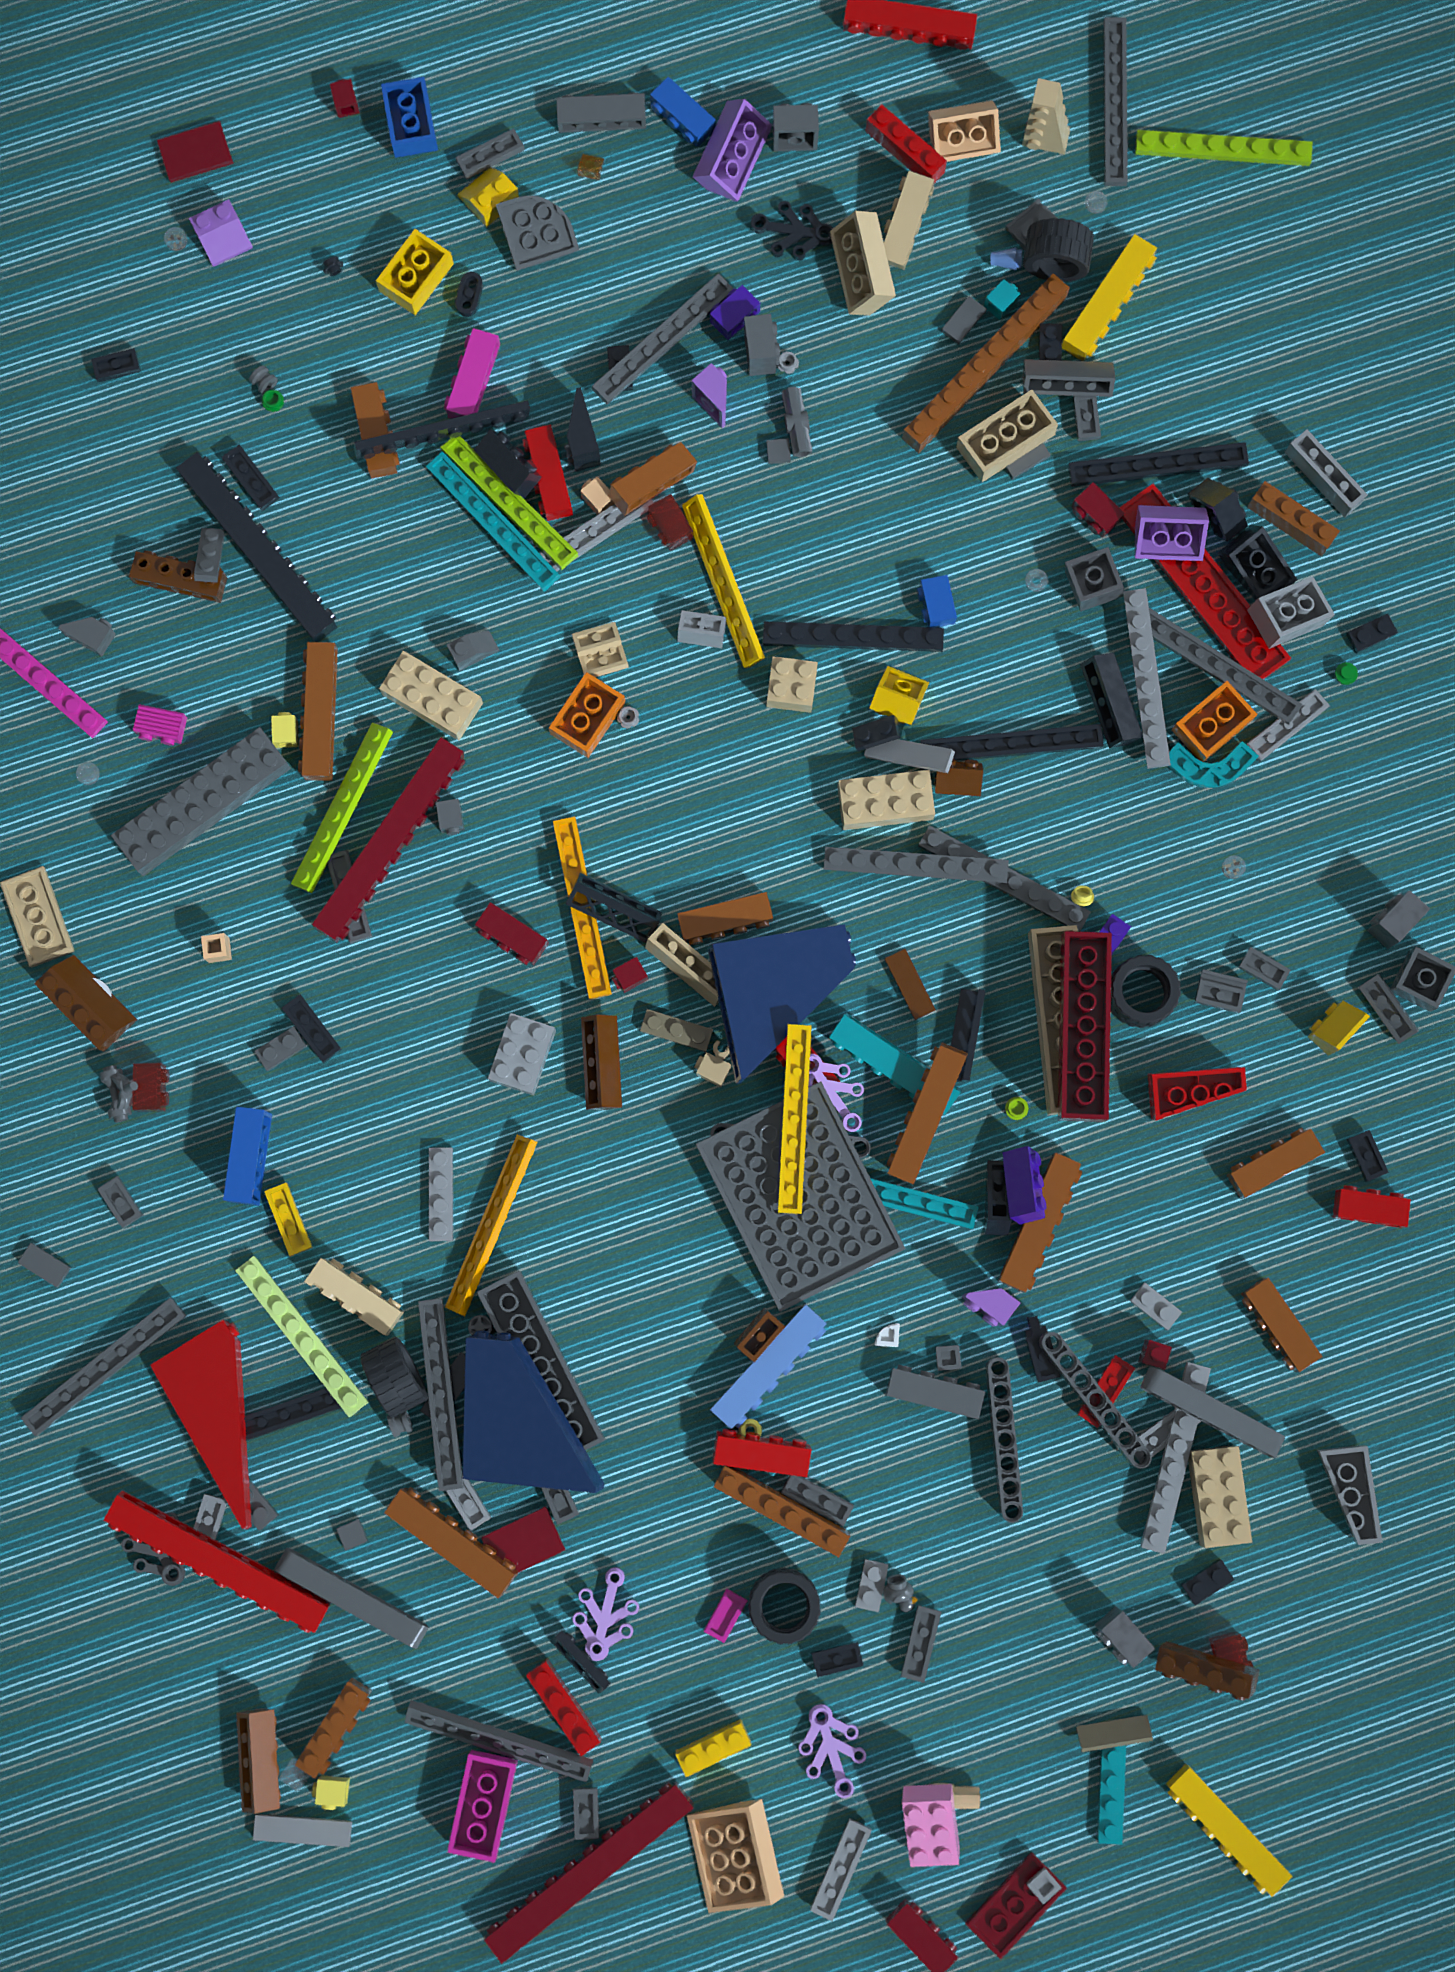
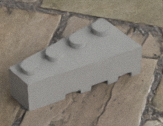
[1317,1445,1382,1545]

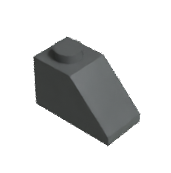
[58,617,116,657]
[447,630,500,671]

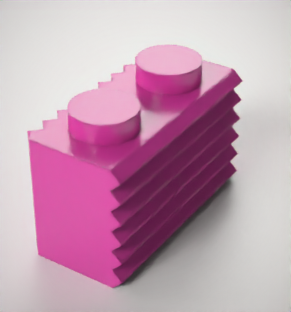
[133,704,187,746]

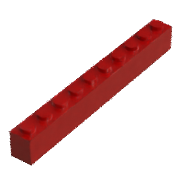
[103,1490,331,1633]

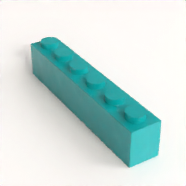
[829,1013,962,1115]

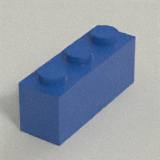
[650,77,716,148]

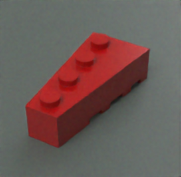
[1147,1067,1247,1121]

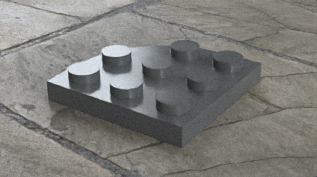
[496,196,580,271]

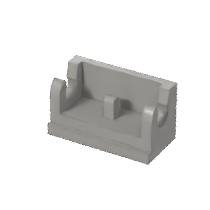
[678,610,726,649]

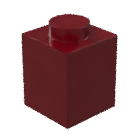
[330,79,360,118]
[612,957,649,993]
[1138,1340,1172,1370]

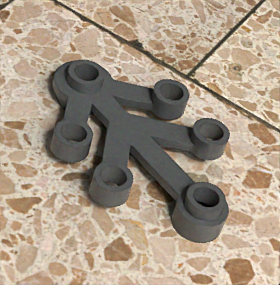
[122,1512,185,1586]

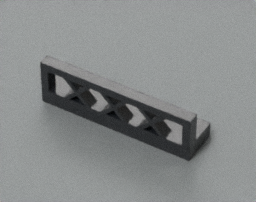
[566,873,662,943]
[950,988,986,1083]

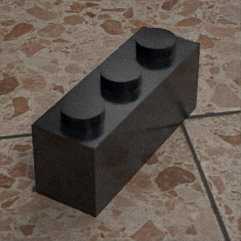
[474,429,542,498]

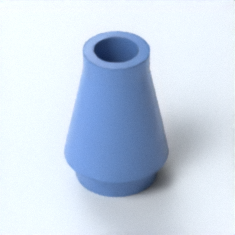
[991,247,1023,270]

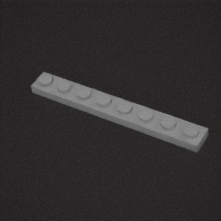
[1123,588,1171,769]
[1140,1362,1211,1554]

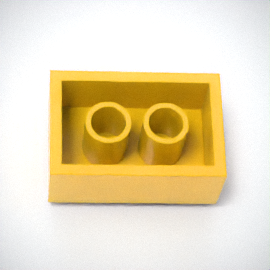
[376,229,454,315]

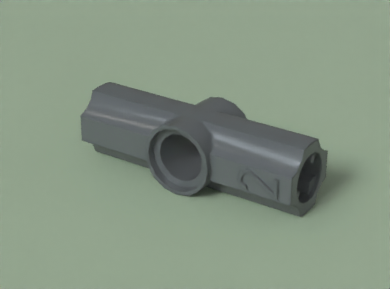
[782,387,812,458]

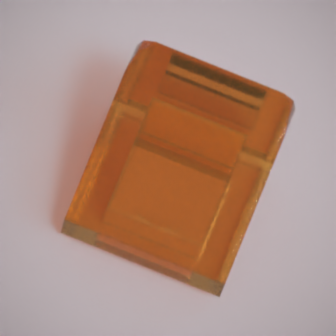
[577,154,604,180]

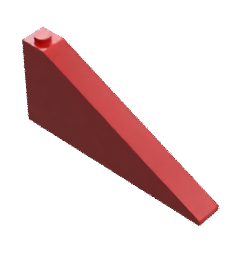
[150,1320,252,1529]

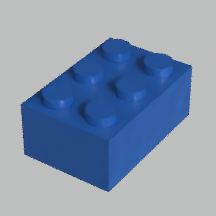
[381,77,438,158]

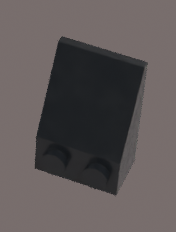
[564,387,601,472]
[1217,525,1298,601]

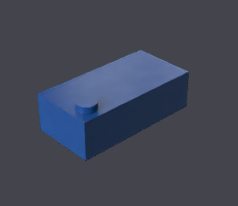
[223,1107,272,1206]

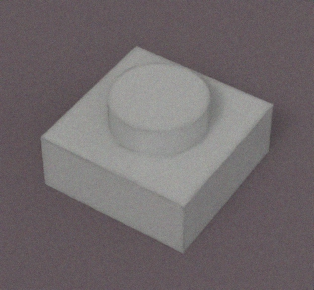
[1026,1867,1061,1904]

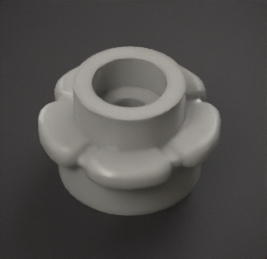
[777,352,799,374]
[617,706,639,729]

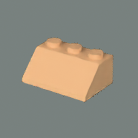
[928,101,1001,161]

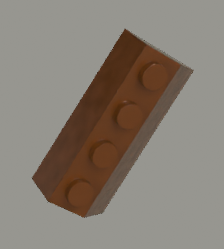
[34,955,138,1052]

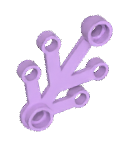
[808,1054,864,1132]
[573,1567,639,1661]
[798,1704,866,1798]

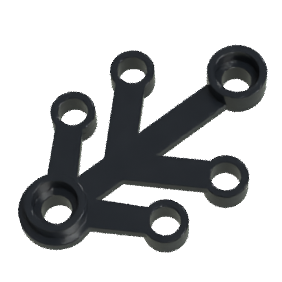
[751,201,834,261]

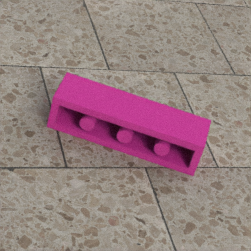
[444,328,500,419]

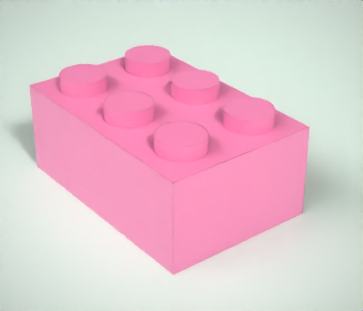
[902,1784,960,1867]

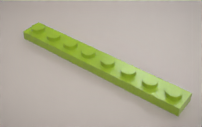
[1135,130,1312,166]
[441,436,578,570]
[291,723,393,893]

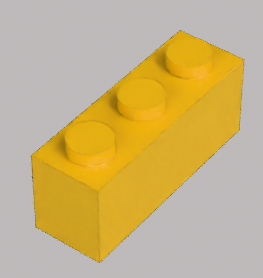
[676,1719,751,1777]

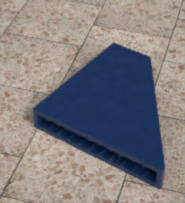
[708,924,856,1084]
[463,1331,605,1493]

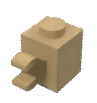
[694,1040,731,1087]

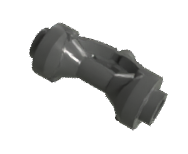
[99,1065,138,1123]

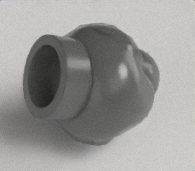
[883,1574,917,1612]

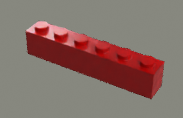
[843,0,978,50]

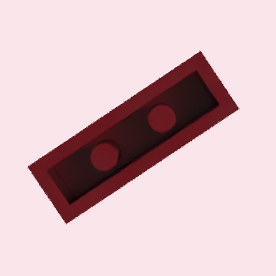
[475,902,549,966]
[885,1898,959,1972]

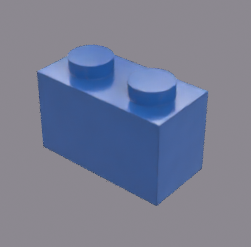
[917,575,957,627]

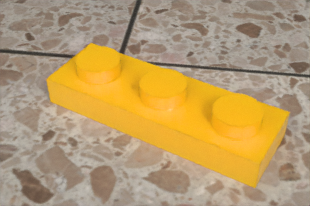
[264,1183,313,1257]

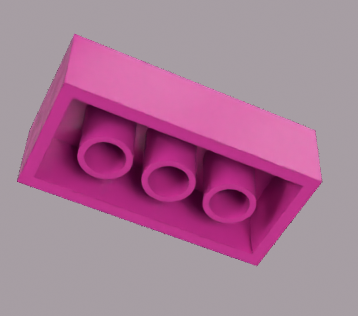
[447,1750,518,1863]

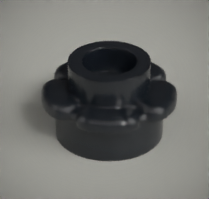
[322,256,343,276]

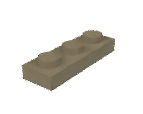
[640,1009,713,1052]

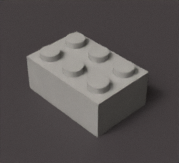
[1248,576,1335,648]
[488,1013,556,1096]

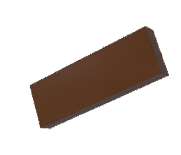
[884,949,936,1021]

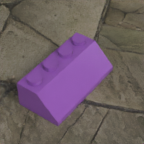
[693,99,772,201]

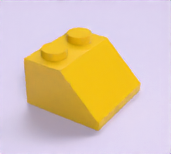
[457,167,519,228]
[869,666,929,725]
[1308,1001,1370,1055]

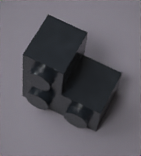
[1187,478,1248,542]

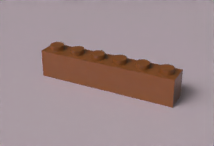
[298,642,338,781]
[886,1043,968,1184]
[998,1153,1082,1293]
[714,1466,850,1557]
[384,1487,519,1598]

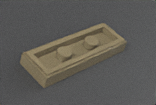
[1076,1715,1153,1752]

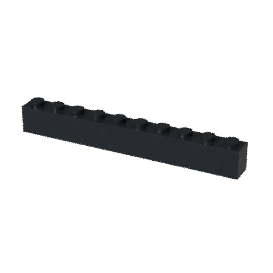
[176,452,338,642]

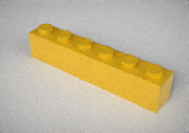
[1062,234,1157,361]
[1166,1764,1293,1897]

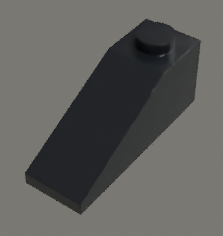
[985,1160,1012,1236]

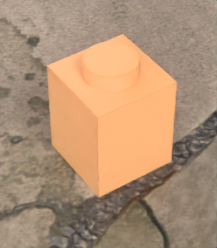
[580,476,614,515]
[201,933,232,963]

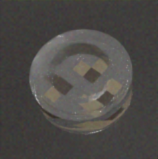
[164,227,188,251]
[1222,855,1246,879]

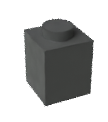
[436,799,465,836]

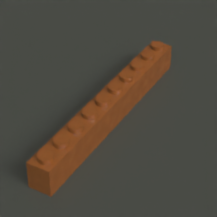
[902,273,1070,454]

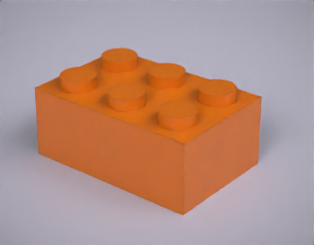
[549,672,625,758]
[1172,681,1258,762]

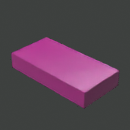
[704,1589,747,1643]

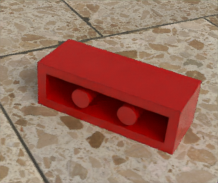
[1333,1186,1411,1228]

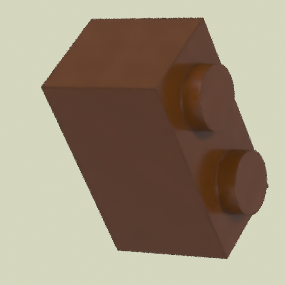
[934,759,983,797]
[734,1308,785,1363]

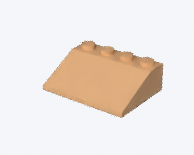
[687,1799,784,1913]

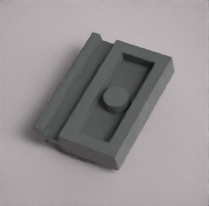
[1005,198,1057,250]
[1194,969,1248,1014]

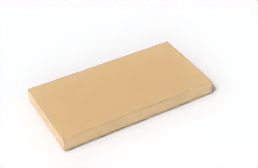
[0,866,75,968]

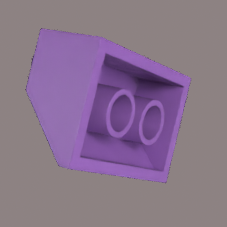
[1135,505,1209,561]

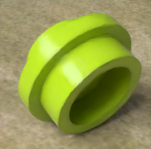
[1005,1097,1029,1120]

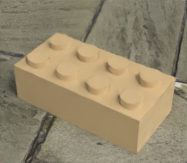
[830,211,896,315]
[956,390,1058,482]
[379,651,483,741]
[837,770,935,830]
[1188,1445,1252,1548]

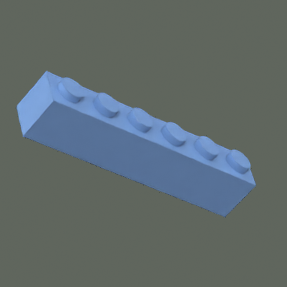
[710,1305,827,1429]

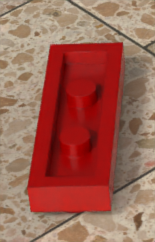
[1077,1355,1135,1428]

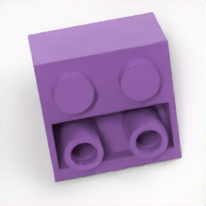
[961,1288,1020,1327]

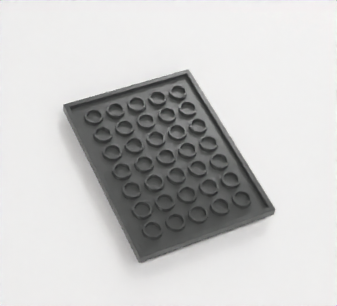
[696,1081,905,1312]

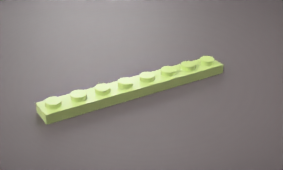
[235,1256,368,1417]

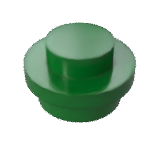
[262,390,284,412]
[1335,662,1358,685]

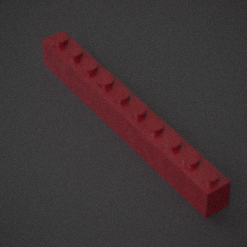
[312,737,465,943]
[484,1781,694,1964]

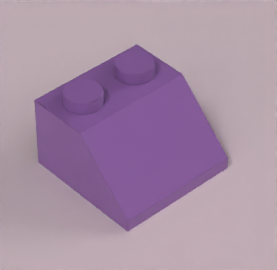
[189,199,253,267]
[692,363,727,428]

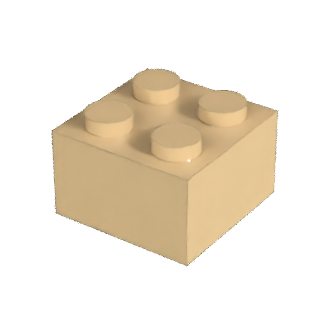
[767,657,818,713]

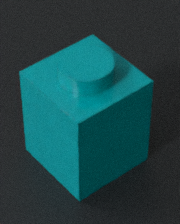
[984,279,1020,320]

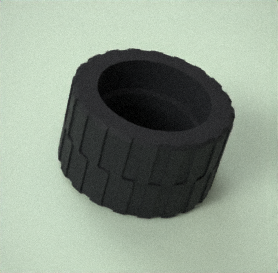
[1023,218,1094,282]
[1111,955,1181,1028]
[360,1337,428,1418]
[748,1568,821,1644]

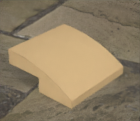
[572,622,629,677]

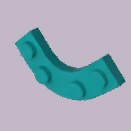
[1168,741,1259,788]

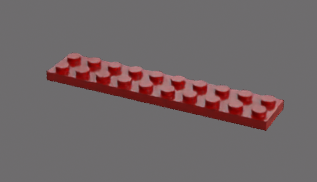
[1120,484,1291,680]

